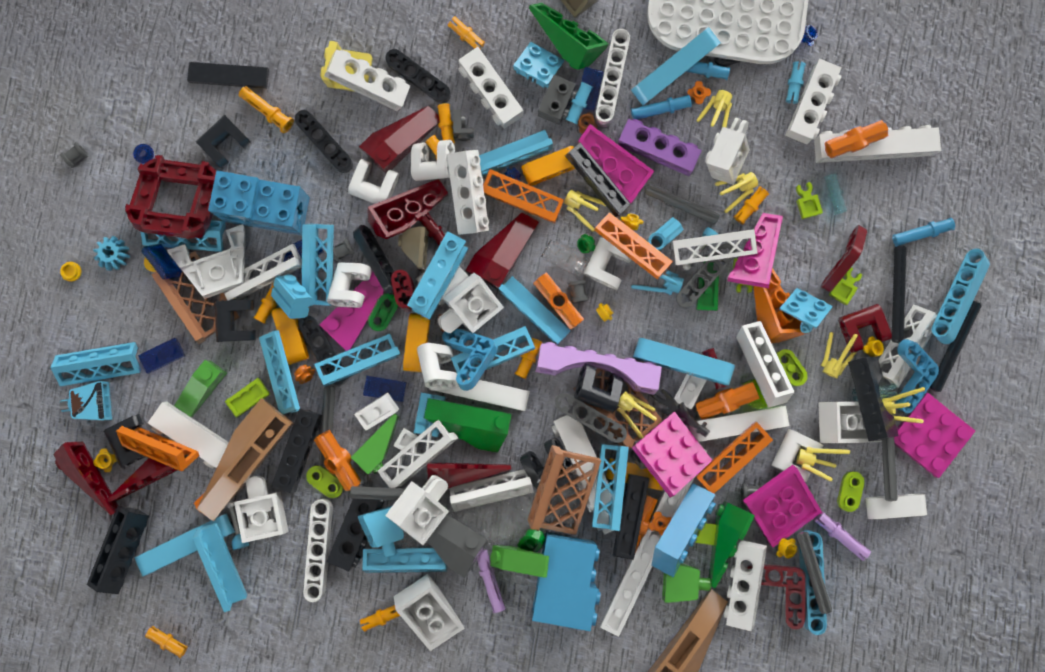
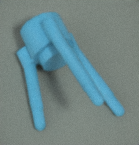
[631,270,684,295]

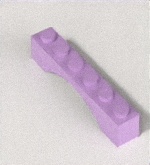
[535,342,662,395]

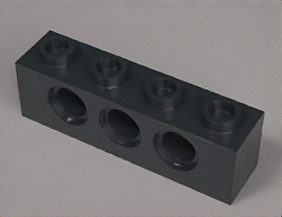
[271,408,322,493]
[326,484,385,572]
[86,506,149,594]

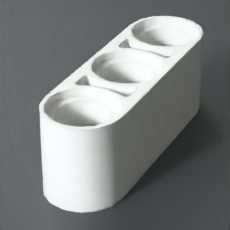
[865,494,927,519]

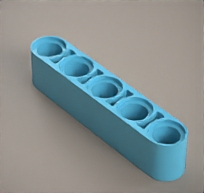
[631,27,721,106]
[932,249,990,344]
[633,338,735,386]
[134,513,235,577]
[799,530,827,635]

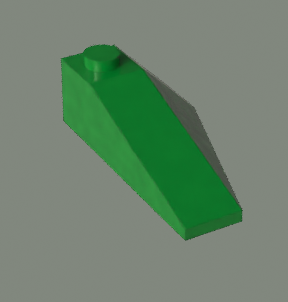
[529,3,609,70]
[424,398,512,453]
[708,501,755,588]

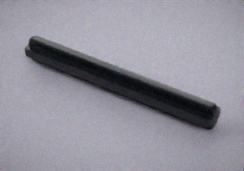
[891,245,907,343]
[930,301,982,392]

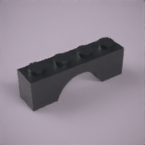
[848,357,899,442]

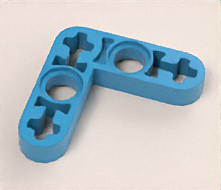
[442,329,497,391]
[895,339,939,414]

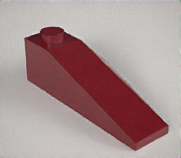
[359,106,440,174]
[368,179,448,239]
[465,212,539,290]
[53,441,119,515]
[107,455,186,503]
[427,462,511,488]

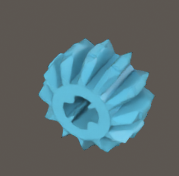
[93,236,130,271]

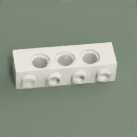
[458,47,524,129]
[324,49,410,111]
[785,58,842,144]
[447,150,489,235]
[724,540,767,631]

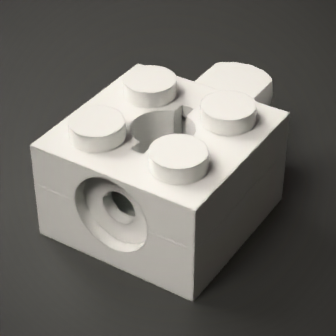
[705,118,750,185]
[438,273,504,333]
[385,475,449,545]
[234,476,289,543]

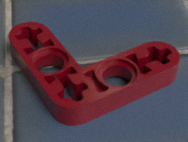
[821,225,867,292]
[747,564,806,630]

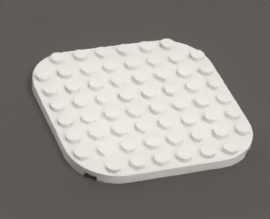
[647,0,809,64]

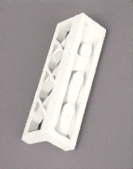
[671,229,757,265]
[224,244,302,301]
[879,305,937,388]
[378,420,458,488]
[449,469,534,512]

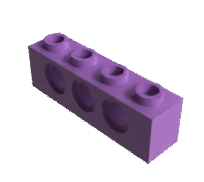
[618,119,702,176]

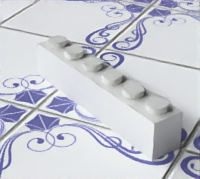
[814,125,941,163]
[551,412,614,535]

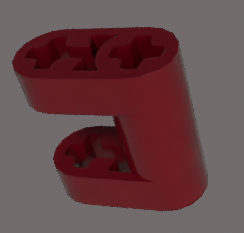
[391,270,415,312]
[838,304,892,353]

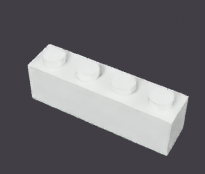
[736,321,794,408]
[148,401,229,469]

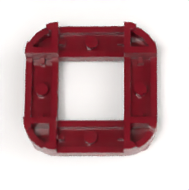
[125,155,216,239]

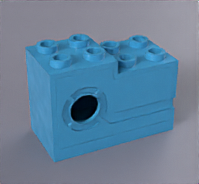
[208,170,310,236]
[532,532,601,631]

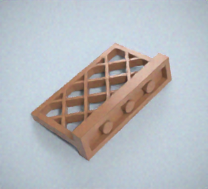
[151,251,239,344]
[573,368,662,449]
[527,445,601,535]

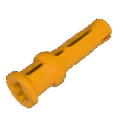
[238,86,294,133]

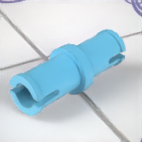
[785,61,806,104]
[566,82,593,124]

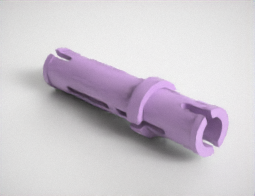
[814,511,871,561]
[477,549,506,613]

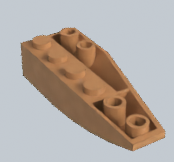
[197,398,294,522]
[648,589,728,672]

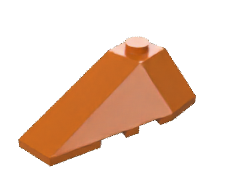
[753,268,807,343]

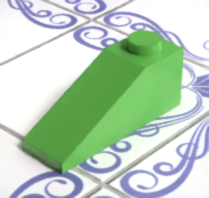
[174,360,227,418]
[351,413,399,475]
[490,545,549,578]

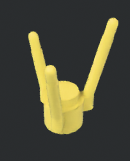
[697,90,732,130]
[715,172,758,213]
[564,189,606,232]
[821,332,857,379]
[882,387,925,423]
[617,391,657,439]
[796,447,850,481]

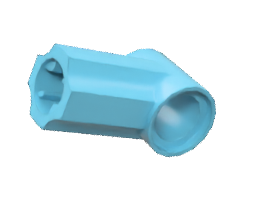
[647,217,684,251]

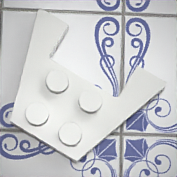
[167,224,246,299]

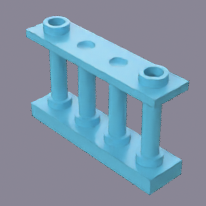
[407,231,468,320]

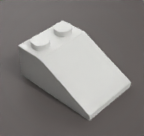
[819,402,882,443]
[393,574,465,651]

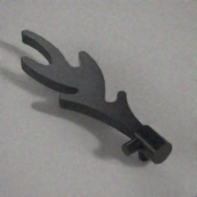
[650,389,710,438]

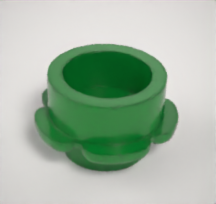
[577,234,596,253]

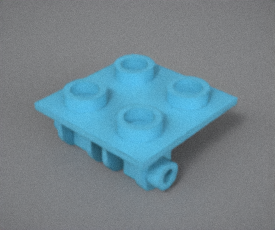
[513,42,565,88]
[779,288,833,333]

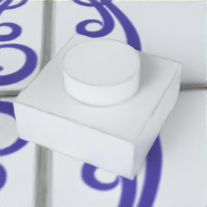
[393,428,419,456]

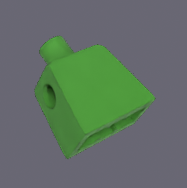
[662,564,711,603]

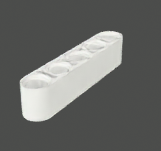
[595,29,630,127]
[429,378,530,411]
[689,406,790,442]
[303,498,333,602]

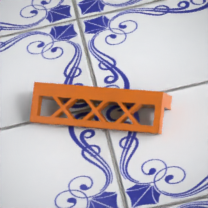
[483,169,564,223]
[594,212,673,280]
[695,421,773,494]
[116,426,200,472]

